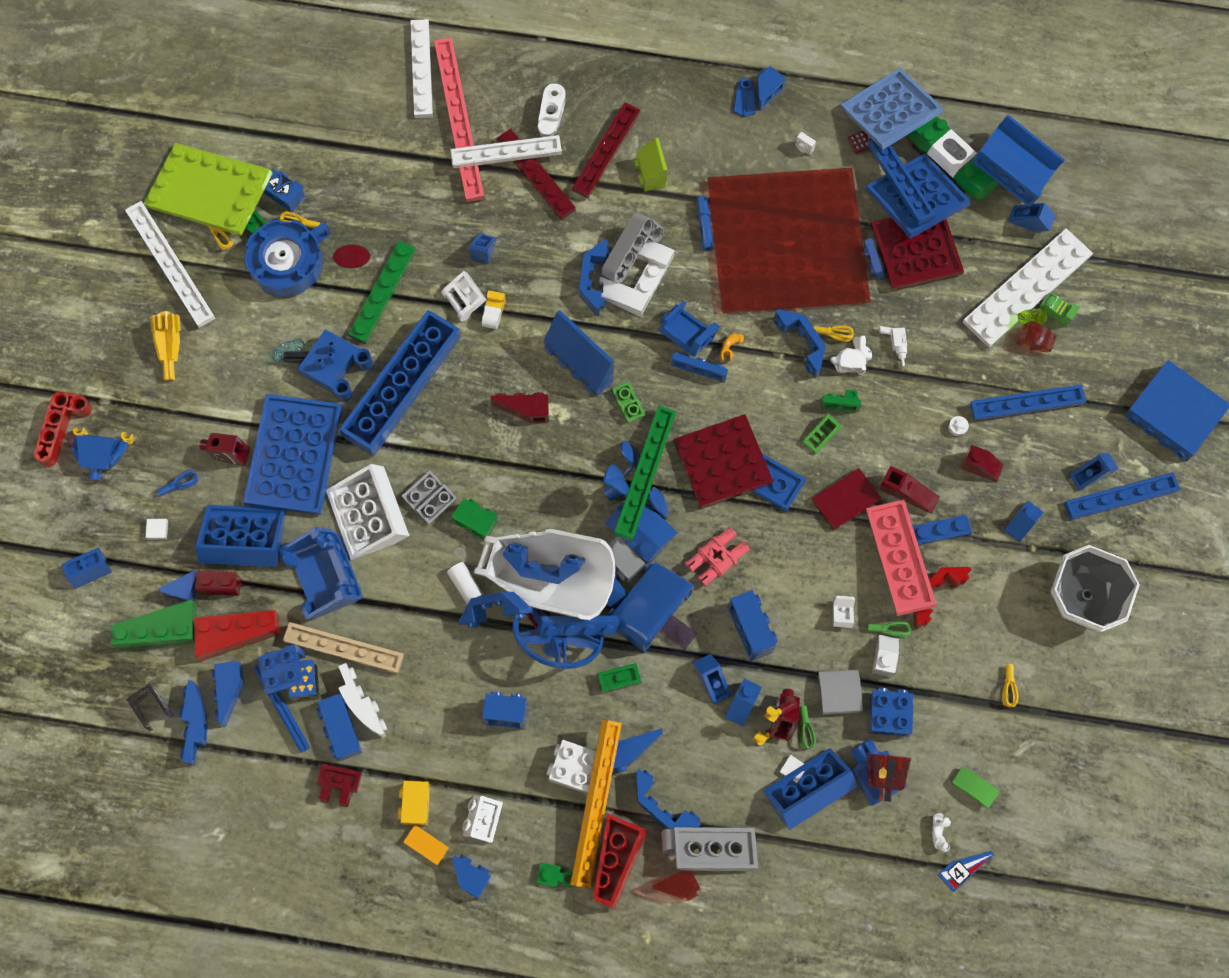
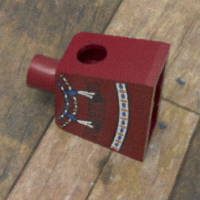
[199,433,250,466]

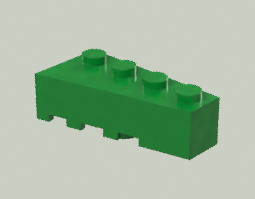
[111,600,197,650]

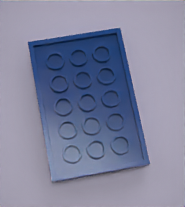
[243,394,343,515]

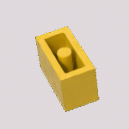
[398,781,430,826]

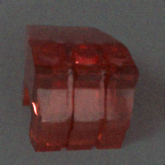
[1016,321,1057,353]

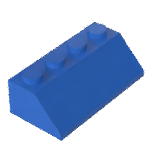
[763,748,857,830]

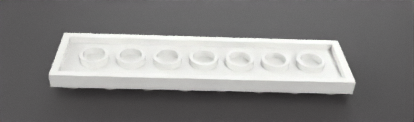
[963,229,1093,348]

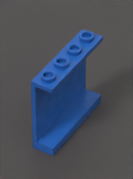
[972,115,1065,207]
[1124,360,1229,461]

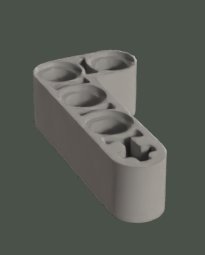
[602,213,664,283]

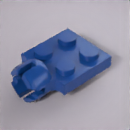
[851,740,907,806]

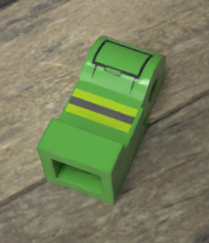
[1040,293,1080,327]

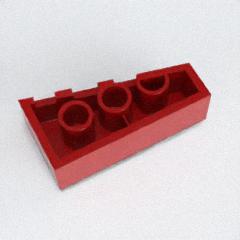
[194,610,280,662]

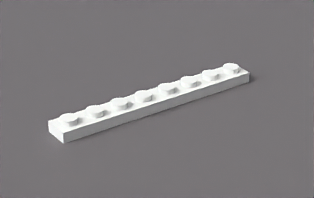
[125,201,216,328]

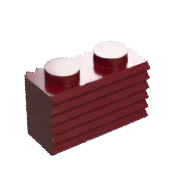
[195,570,241,596]

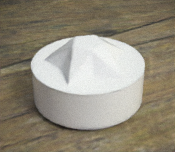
[948,416,969,436]

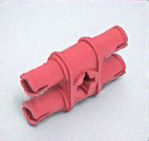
[684,527,750,587]

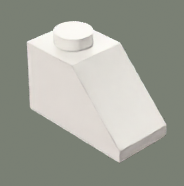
[872,635,899,678]

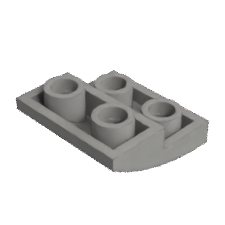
[401,470,457,524]
[818,670,863,715]

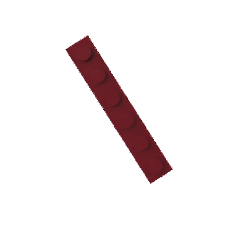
[572,102,641,199]
[496,128,576,220]

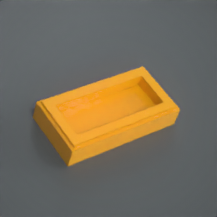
[404,825,449,866]

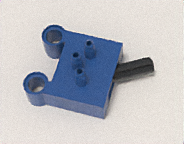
[283,329,373,402]

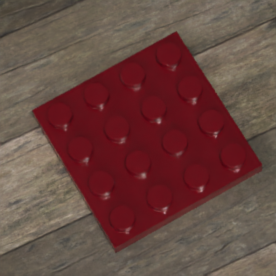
[871,218,964,291]
[674,414,773,509]

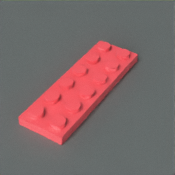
[866,500,936,616]

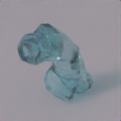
[272,338,305,363]

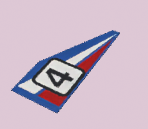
[938,851,994,892]

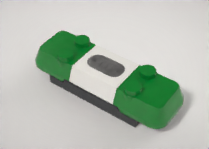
[906,116,999,201]

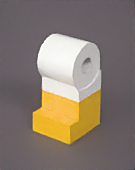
[482,290,506,329]

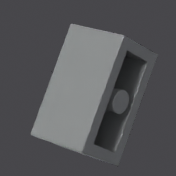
[608,537,645,583]

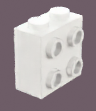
[547,740,596,795]

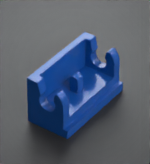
[62,547,112,589]

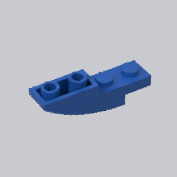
[179,680,208,765]

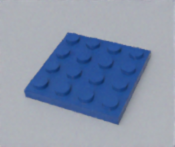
[866,153,970,239]

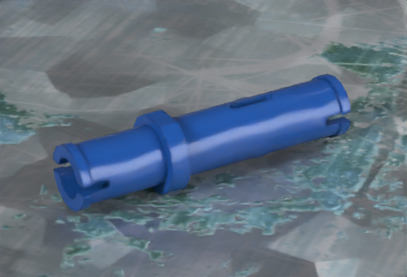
[695,195,714,251]

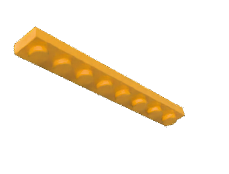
[570,719,622,888]

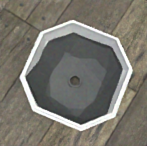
[1050,545,1139,632]

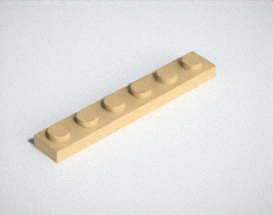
[283,622,404,674]

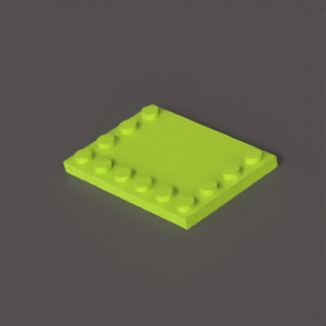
[143,143,273,235]

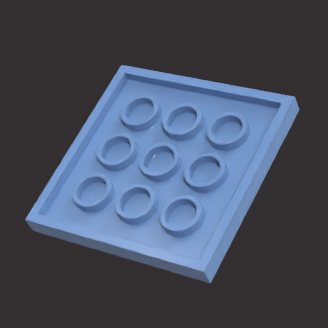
[841,68,943,150]

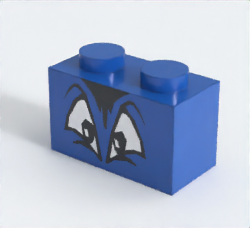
[263,169,305,212]

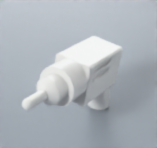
[879,326,907,366]

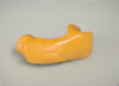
[719,333,744,362]

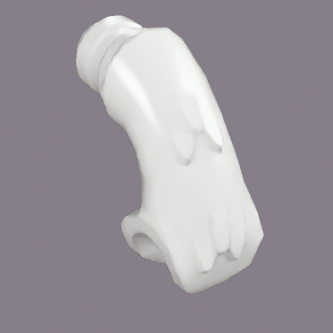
[932,813,951,852]

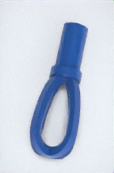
[157,470,198,496]

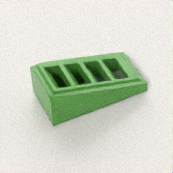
[802,413,842,454]

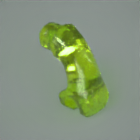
[1017,308,1048,325]

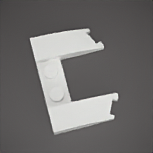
[599,240,675,317]

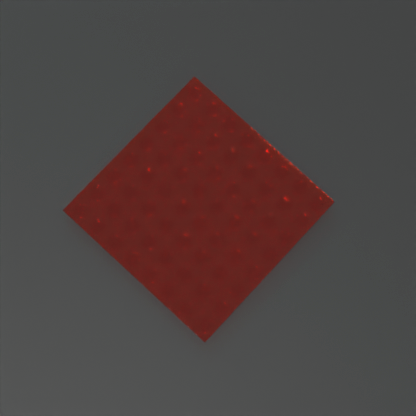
[707,167,871,313]

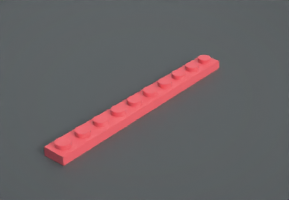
[434,37,484,202]

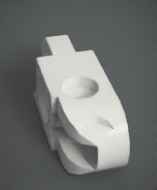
[538,84,565,137]

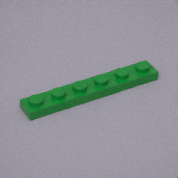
[348,241,416,344]

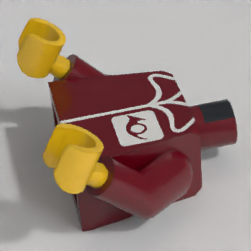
[753,689,800,746]

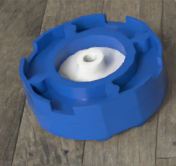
[244,220,323,297]

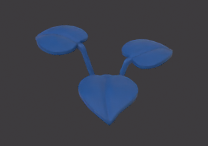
[603,440,668,520]

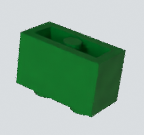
[451,498,498,540]

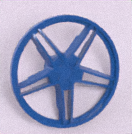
[512,607,604,669]

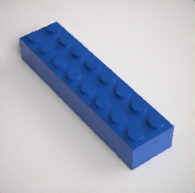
[339,310,461,457]

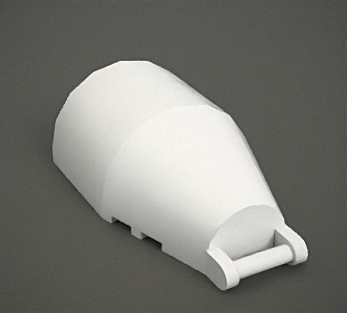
[474,529,615,620]

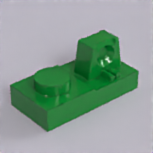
[820,390,861,412]

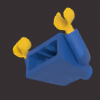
[71,427,134,480]

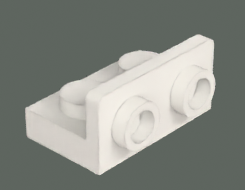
[462,796,503,843]

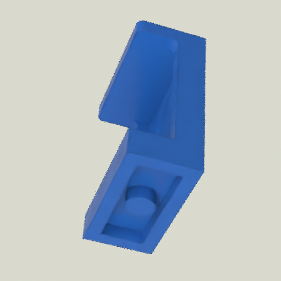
[659,301,720,357]

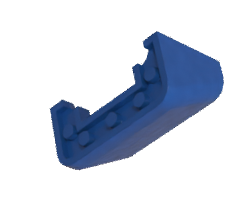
[279,527,362,620]
[607,562,694,653]

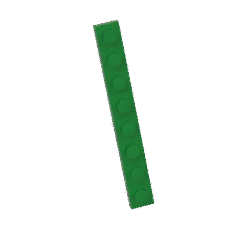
[614,405,676,542]

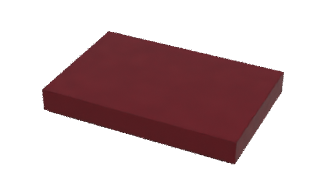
[812,468,882,531]

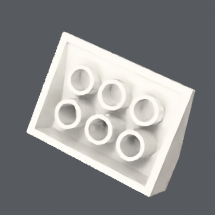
[326,464,409,560]

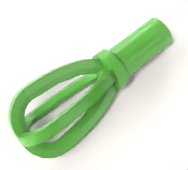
[868,621,911,638]
[799,706,816,749]

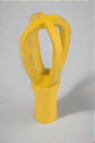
[280,211,320,229]
[208,226,233,250]
[813,325,854,342]
[1002,664,1018,707]

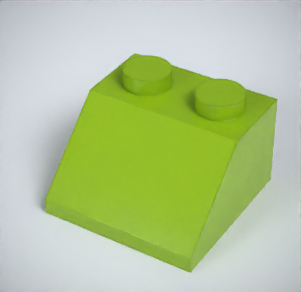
[634,138,667,191]

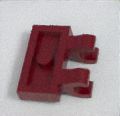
[317,764,362,807]

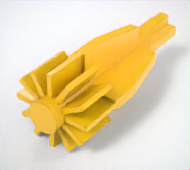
[150,311,181,381]

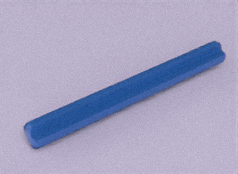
[254,665,310,753]

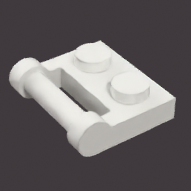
[441,271,486,321]

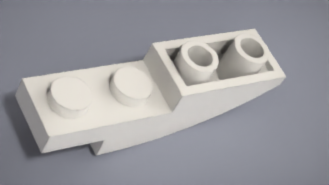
[338,663,387,738]

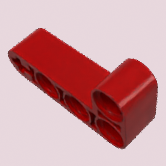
[34,392,92,468]

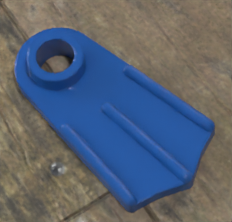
[733,78,756,118]

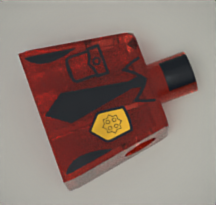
[867,753,911,802]

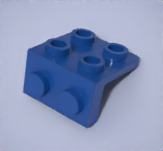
[258,645,305,695]

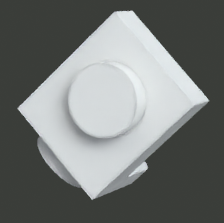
[832,596,855,628]

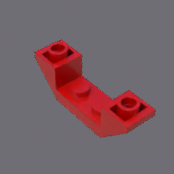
[913,567,972,629]

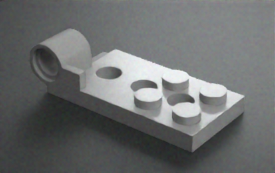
[661,827,758,871]

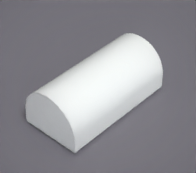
[447,562,485,605]

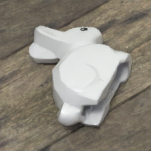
[831,335,872,375]

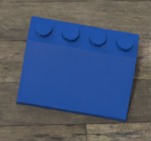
[544,310,614,397]
[195,505,285,567]

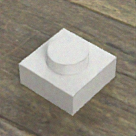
[795,132,816,155]

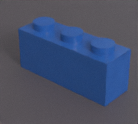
[316,693,362,762]

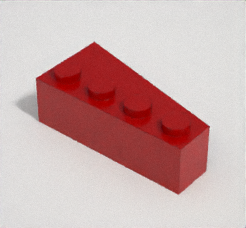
[593,813,647,911]

